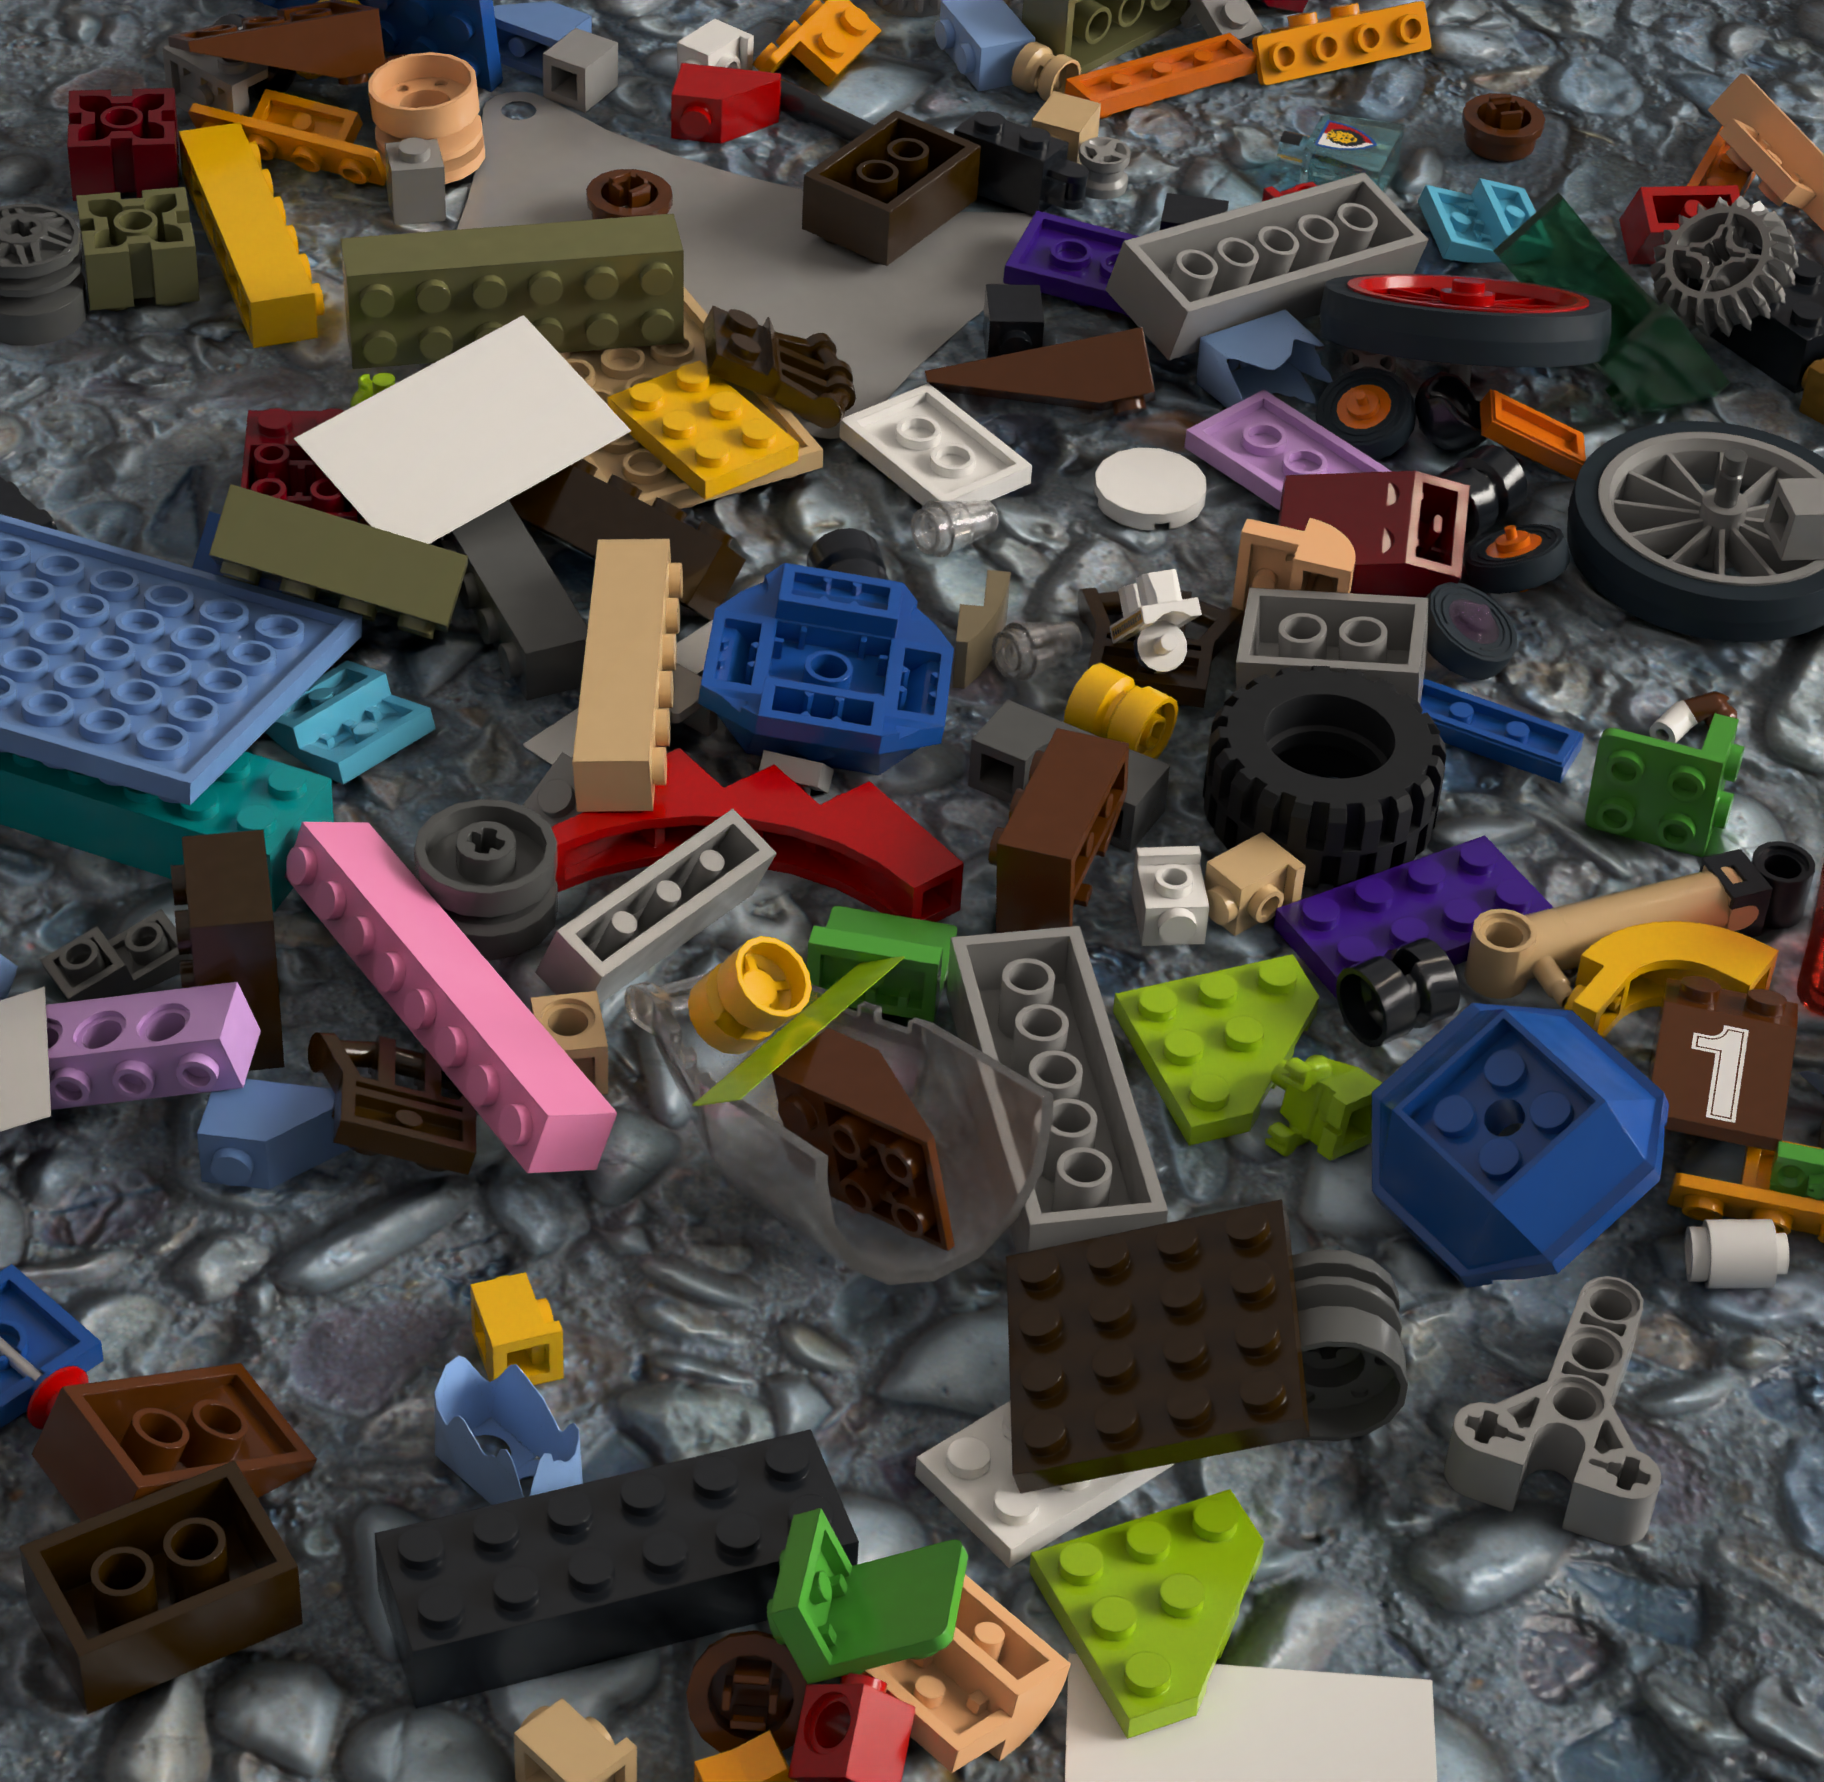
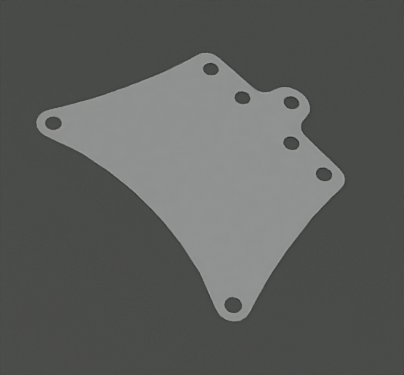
[457,91,1034,439]

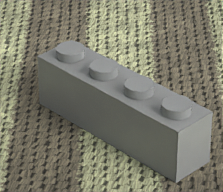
[535,809,777,1004]

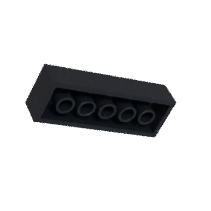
[374,1429,859,1709]

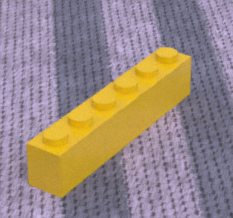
[178,122,325,348]

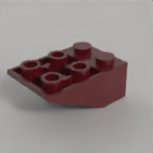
[241,408,360,522]
[1278,471,1470,598]

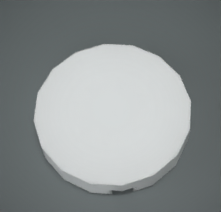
[1094,447,1206,530]

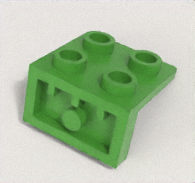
[807,906,958,1022]

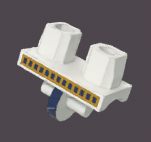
[1109,569,1202,674]

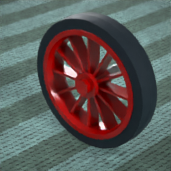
[1320,274,1611,386]

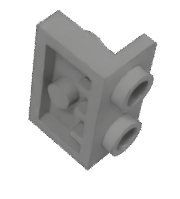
[163,45,269,117]

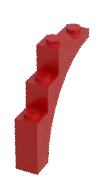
[551,748,964,922]

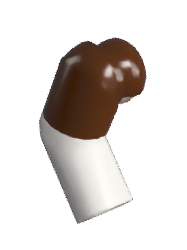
[1649,691,1737,743]

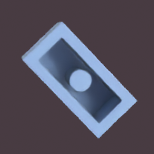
[934,0,1035,92]

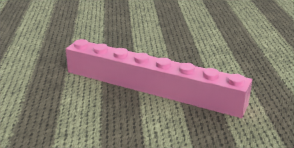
[284,822,617,1173]

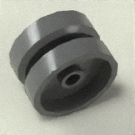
[414,799,558,960]

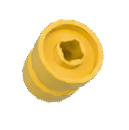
[1064,663,1178,760]
[688,936,812,1055]

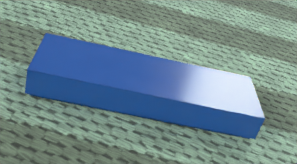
[1420,679,1584,783]

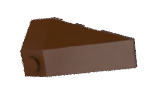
[168,0,385,85]
[925,327,1156,416]

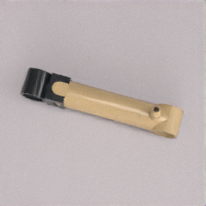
[1464,841,1815,1007]

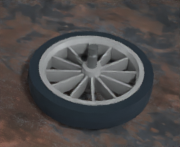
[1567,421,1824,642]

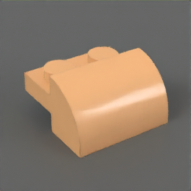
[1232,518,1356,611]
[861,1574,1071,1773]

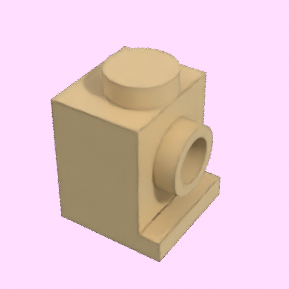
[1204,832,1306,936]
[514,1698,637,1782]

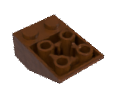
[772,1028,955,1252]

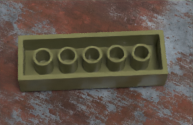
[340,214,684,369]

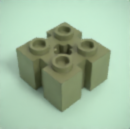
[76,187,200,311]

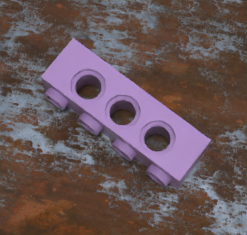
[46,982,261,1110]

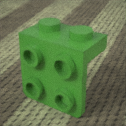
[1585,713,1745,858]
[767,1508,968,1684]

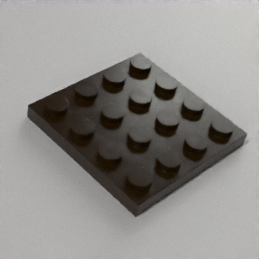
[1006,1199,1310,1493]

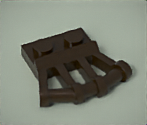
[704,306,856,429]
[1078,588,1245,708]
[308,1032,479,1175]

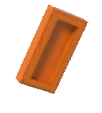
[1480,389,1586,481]

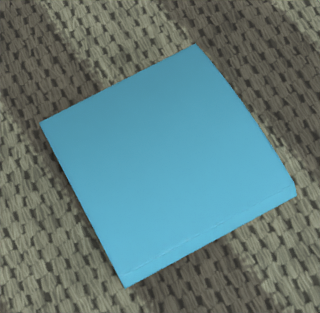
[1418,178,1552,263]
[265,660,436,785]

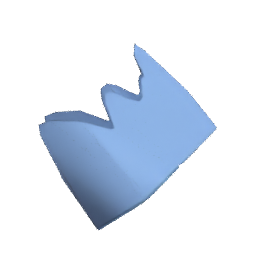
[1197,309,1333,408]
[434,1355,583,1505]

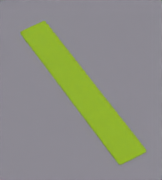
[692,956,905,1107]

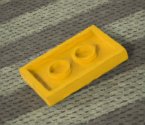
[607,360,799,500]

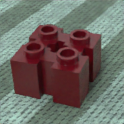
[67,88,179,201]

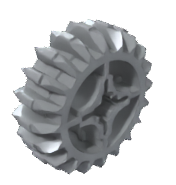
[1650,195,1799,337]

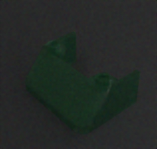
[1493,193,1730,415]

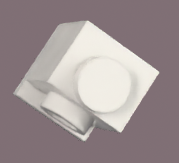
[677,19,754,75]
[1131,846,1209,946]

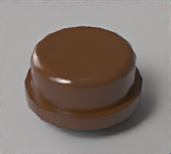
[1462,93,1545,162]
[586,169,673,220]
[686,1630,814,1753]

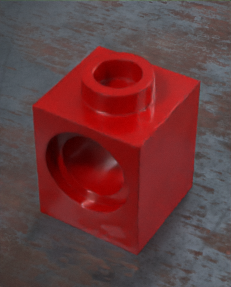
[788,1673,916,1782]

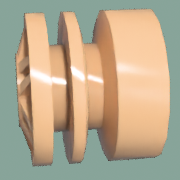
[368,52,485,184]

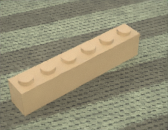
[572,539,683,812]

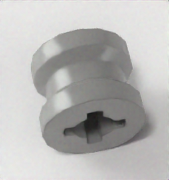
[1079,137,1131,199]

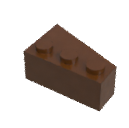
[988,728,1129,933]

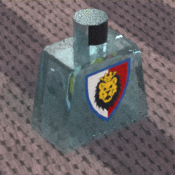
[1277,114,1405,193]

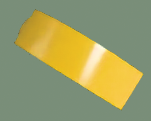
[1564,921,1779,1038]

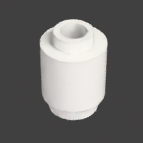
[1684,1219,1789,1289]

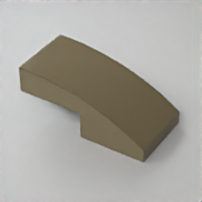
[952,570,1011,689]

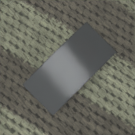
[40,909,193,1002]

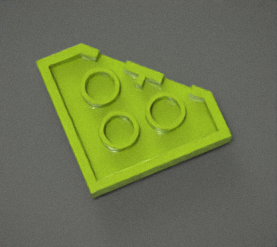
[1113,954,1320,1146]
[1029,1489,1264,1739]

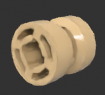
[1011,42,1081,102]

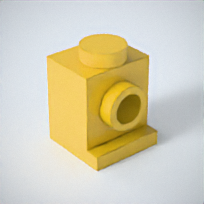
[470,1272,564,1385]

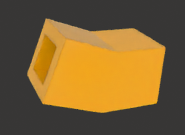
[694,1730,796,1782]

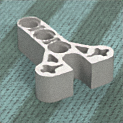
[1444,1276,1661,1546]

